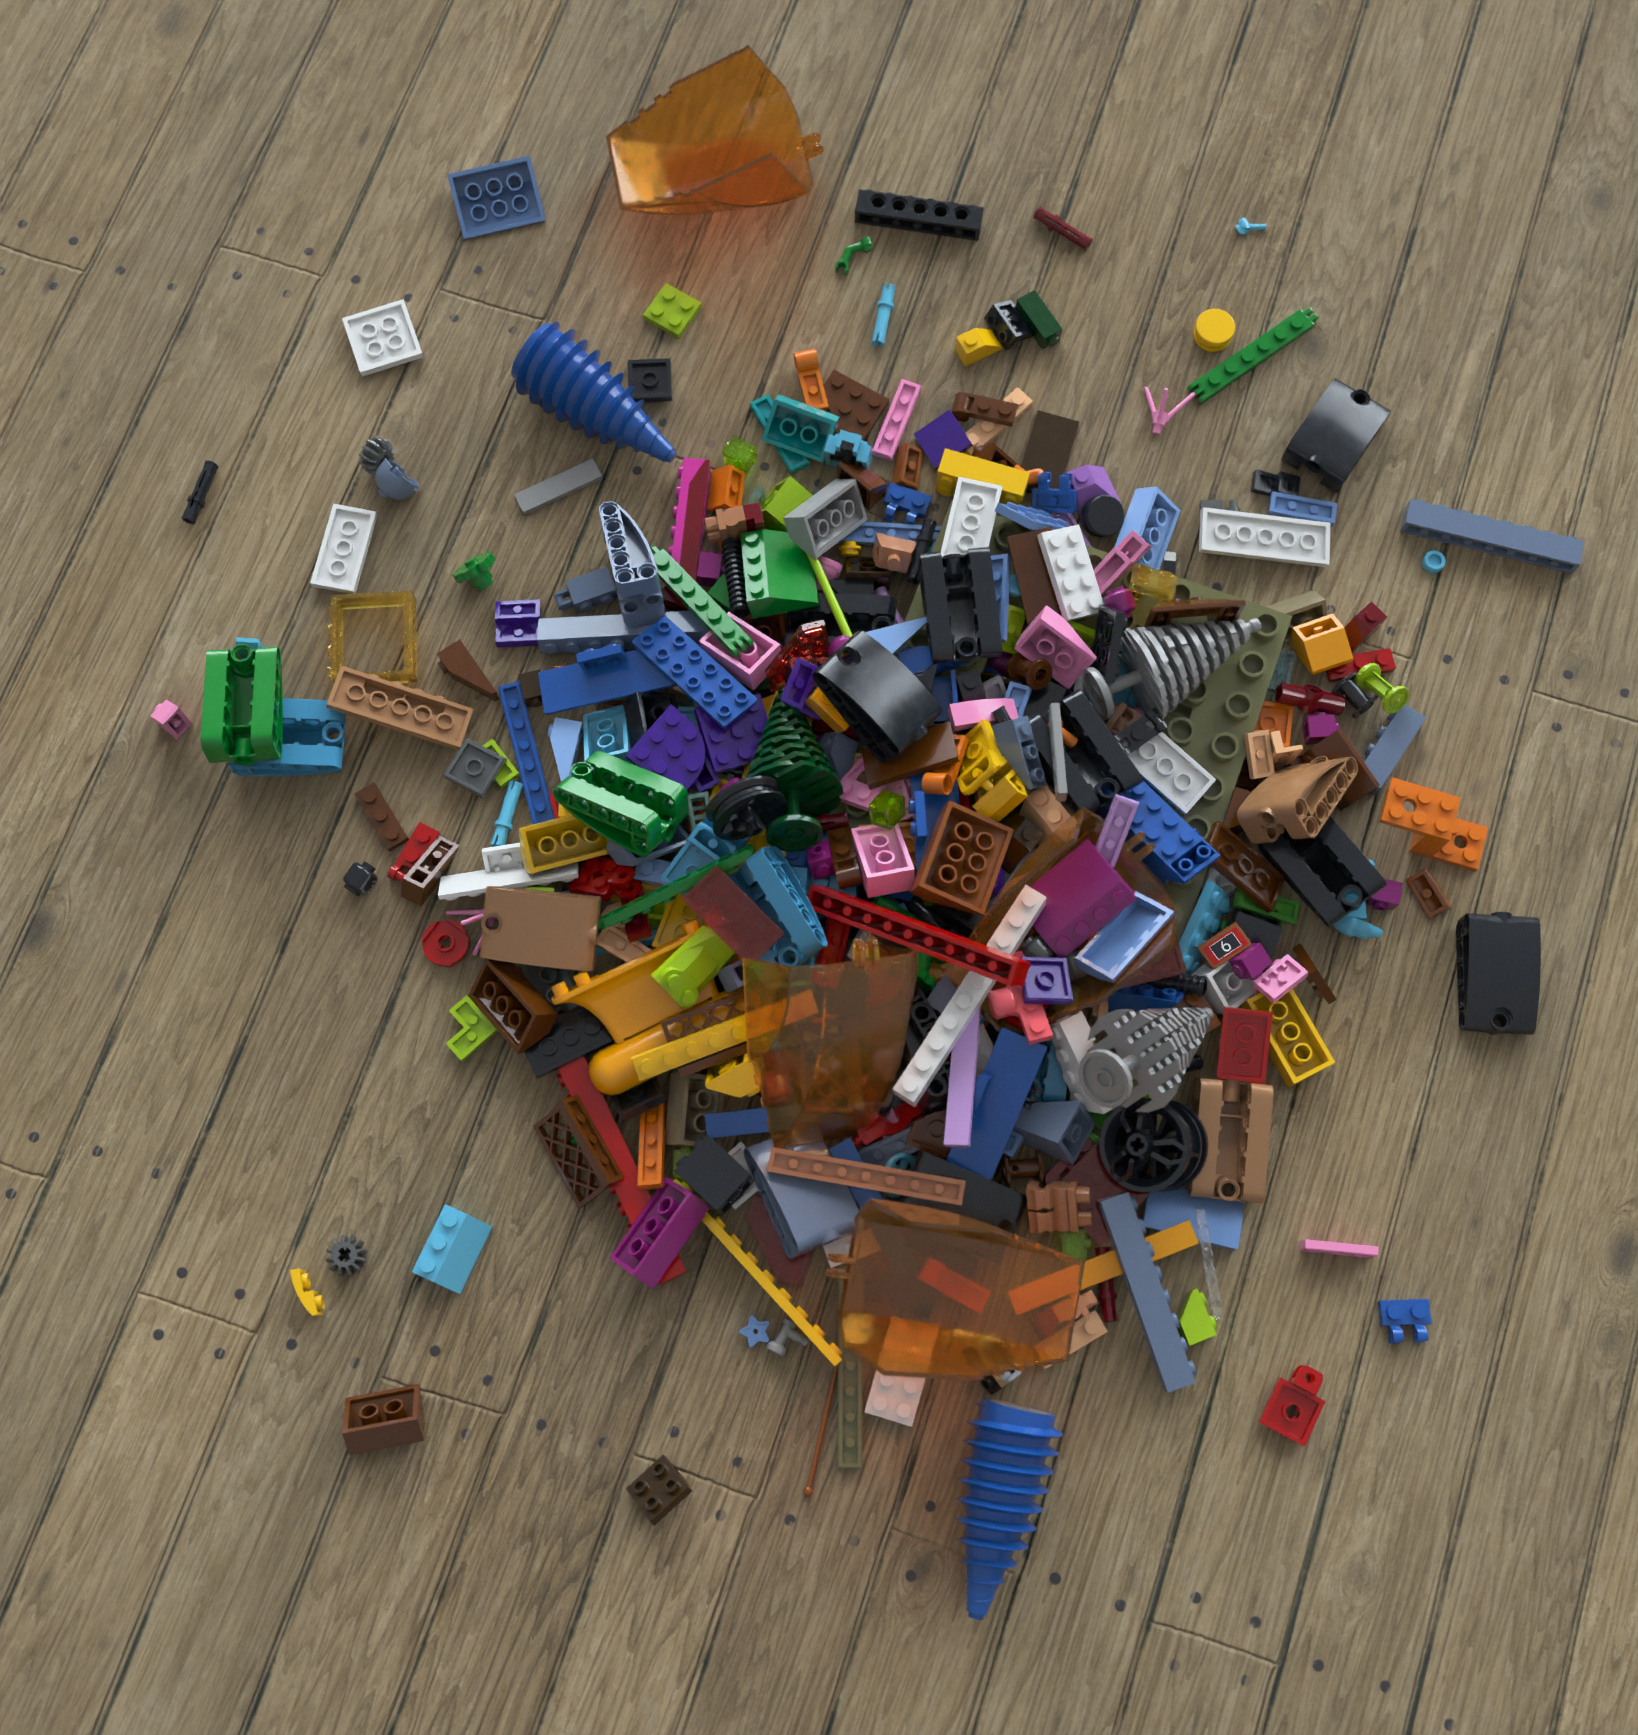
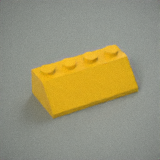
[519,815,609,874]

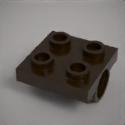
[626,1454,692,1526]

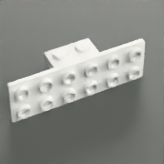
[438,843,579,901]

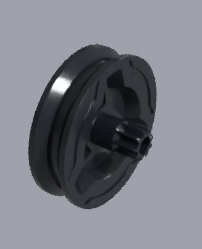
[705,776,787,840]

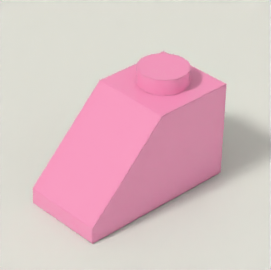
[151,700,192,740]

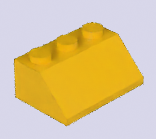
[705,1051,763,1098]

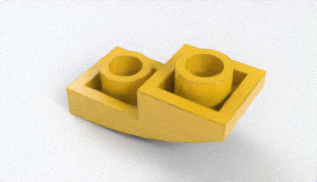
[290,1268,325,1317]

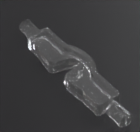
[1195,1209,1223,1319]

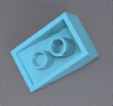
[583,704,633,764]

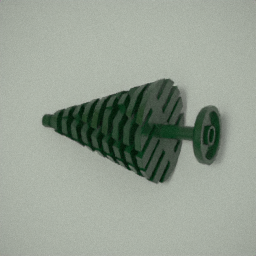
[746,684,844,852]

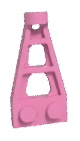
[839,757,887,813]

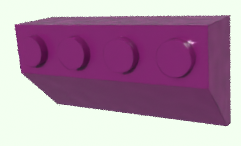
[610,1177,710,1289]

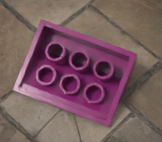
[1014,839,1137,958]

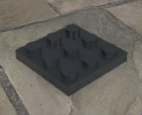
[1089,604,1127,683]

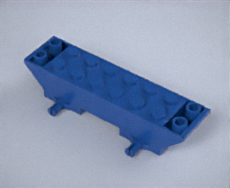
[1092,781,1220,884]

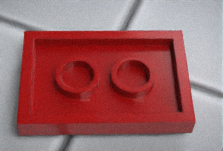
[1216,1006,1273,1084]

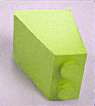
[760,476,813,532]

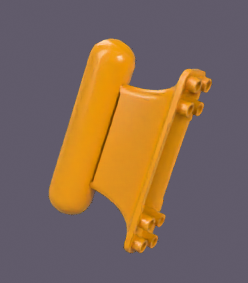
[551,909,766,1096]

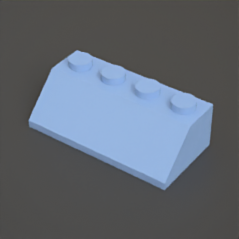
[1115,486,1181,570]

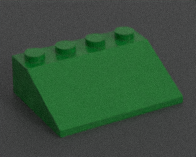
[741,529,819,619]

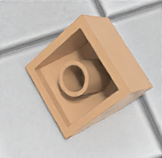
[1019,784,1081,853]

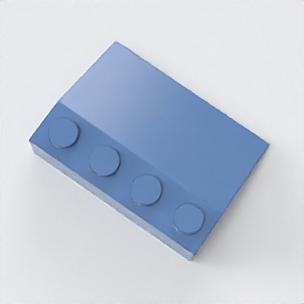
[447,156,546,239]

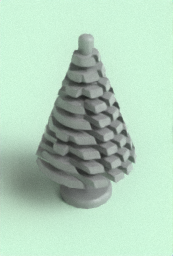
[1082,618,1262,720]
[1078,1007,1213,1112]

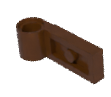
[951,392,1018,427]
[827,826,863,890]

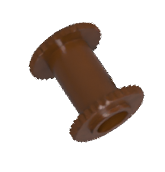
[1007,652,1053,690]
[1001,1150,1045,1187]

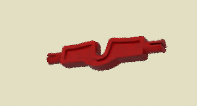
[851,1102,924,1147]

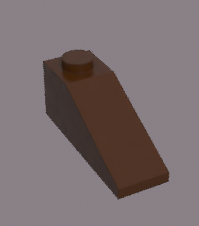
[437,639,499,702]
[401,835,459,906]

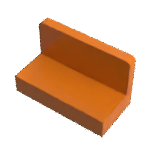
[707,464,746,511]

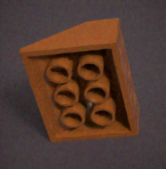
[910,800,1014,916]

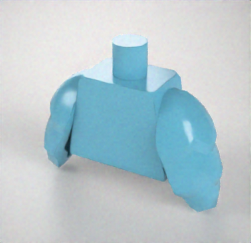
[1333,860,1384,940]

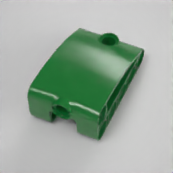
[200,644,283,766]
[553,751,688,857]

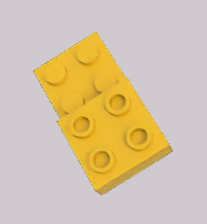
[957,719,1028,822]

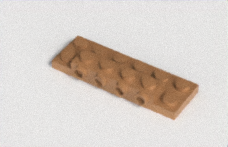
[326,666,473,751]

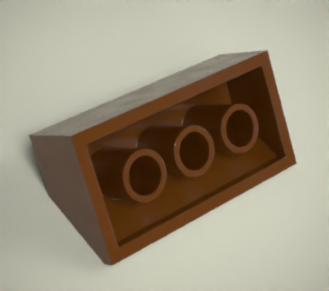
[468,959,558,1053]

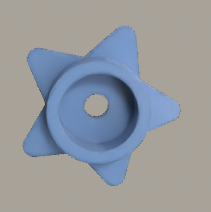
[739,1315,770,1348]

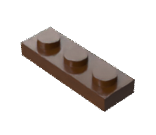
[355,782,409,852]

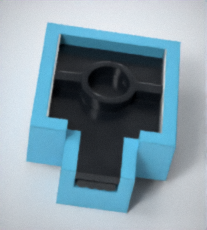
[824,430,872,469]

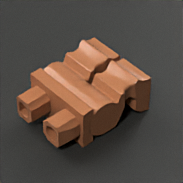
[1026,1180,1094,1234]

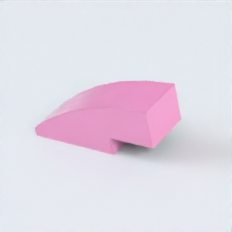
[1093,530,1151,595]
[947,698,1019,732]

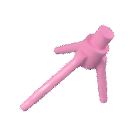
[1144,386,1195,435]
[446,909,497,956]

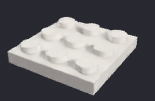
[342,299,423,377]

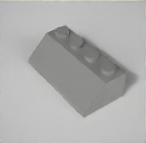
[783,479,868,559]

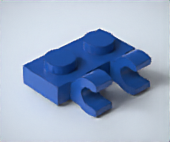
[1032,472,1077,513]
[883,482,932,525]
[1378,1299,1432,1344]

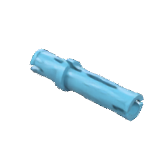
[871,283,896,347]
[490,781,523,847]

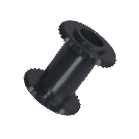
[1331,672,1378,718]

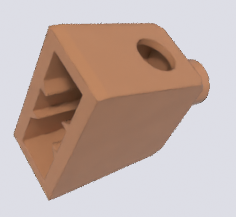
[871,533,917,573]

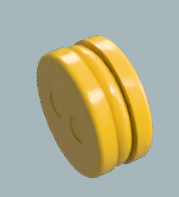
[1193,309,1235,352]

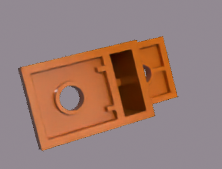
[1379,777,1488,872]

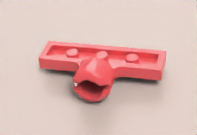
[988,951,1053,1045]

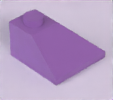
[1067,465,1122,520]

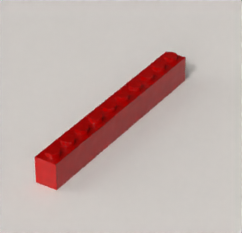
[808,885,1031,986]
[556,1056,687,1286]

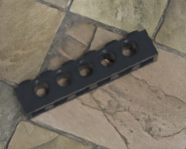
[855,189,984,241]

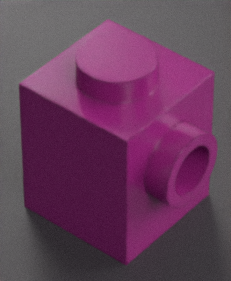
[697,551,725,587]
[1302,712,1339,745]
[806,839,836,880]
[1366,879,1403,911]
[1228,943,1272,980]

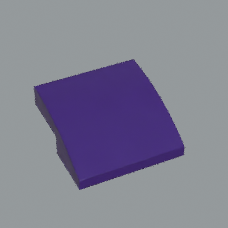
[495,600,541,647]
[780,658,820,721]

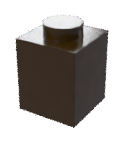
[518,669,543,707]

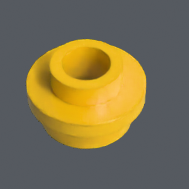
[839,541,861,557]

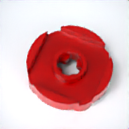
[422,920,470,968]

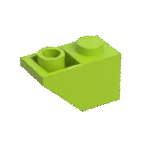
[1178,1288,1217,1346]

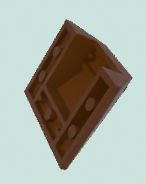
[1144,597,1246,628]

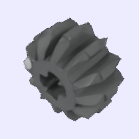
[358,437,395,475]
[326,1235,368,1277]

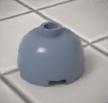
[375,458,420,501]

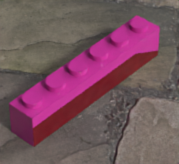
[668,458,711,582]

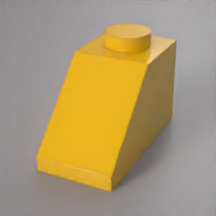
[954,328,1002,367]

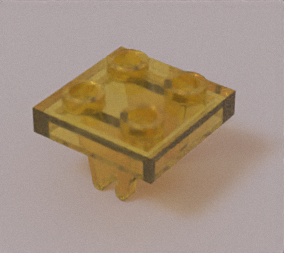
[1128,565,1178,606]

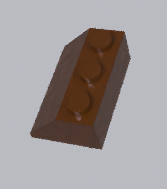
[1302,728,1380,811]
[342,1384,425,1455]

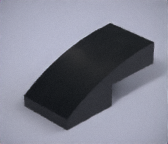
[1251,469,1300,496]

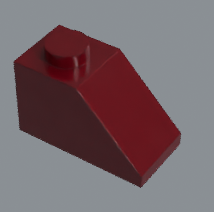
[1344,602,1387,652]

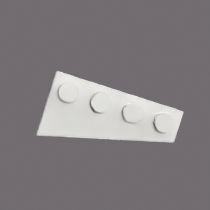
[1048,1009,1116,1114]

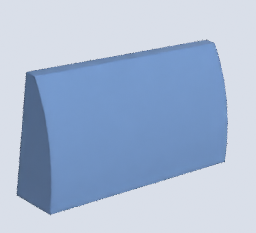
[1075,891,1175,983]
[1141,1188,1244,1251]

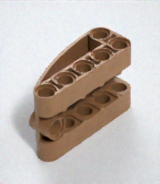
[1237,756,1358,844]
[480,886,601,971]
[1188,1077,1273,1204]

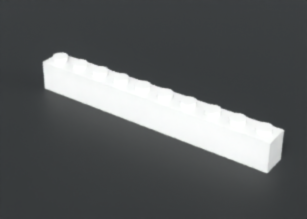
[893,885,1047,1107]

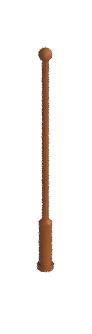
[803,1316,848,1497]

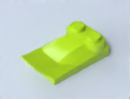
[651,925,740,1009]

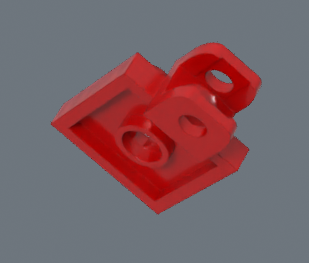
[567,856,642,901]
[1258,1365,1326,1447]

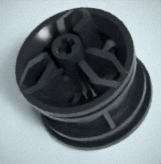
[1099,1098,1208,1192]

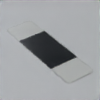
[1164,552,1176,576]

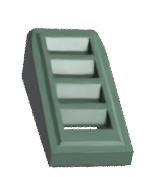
[687,792,710,833]

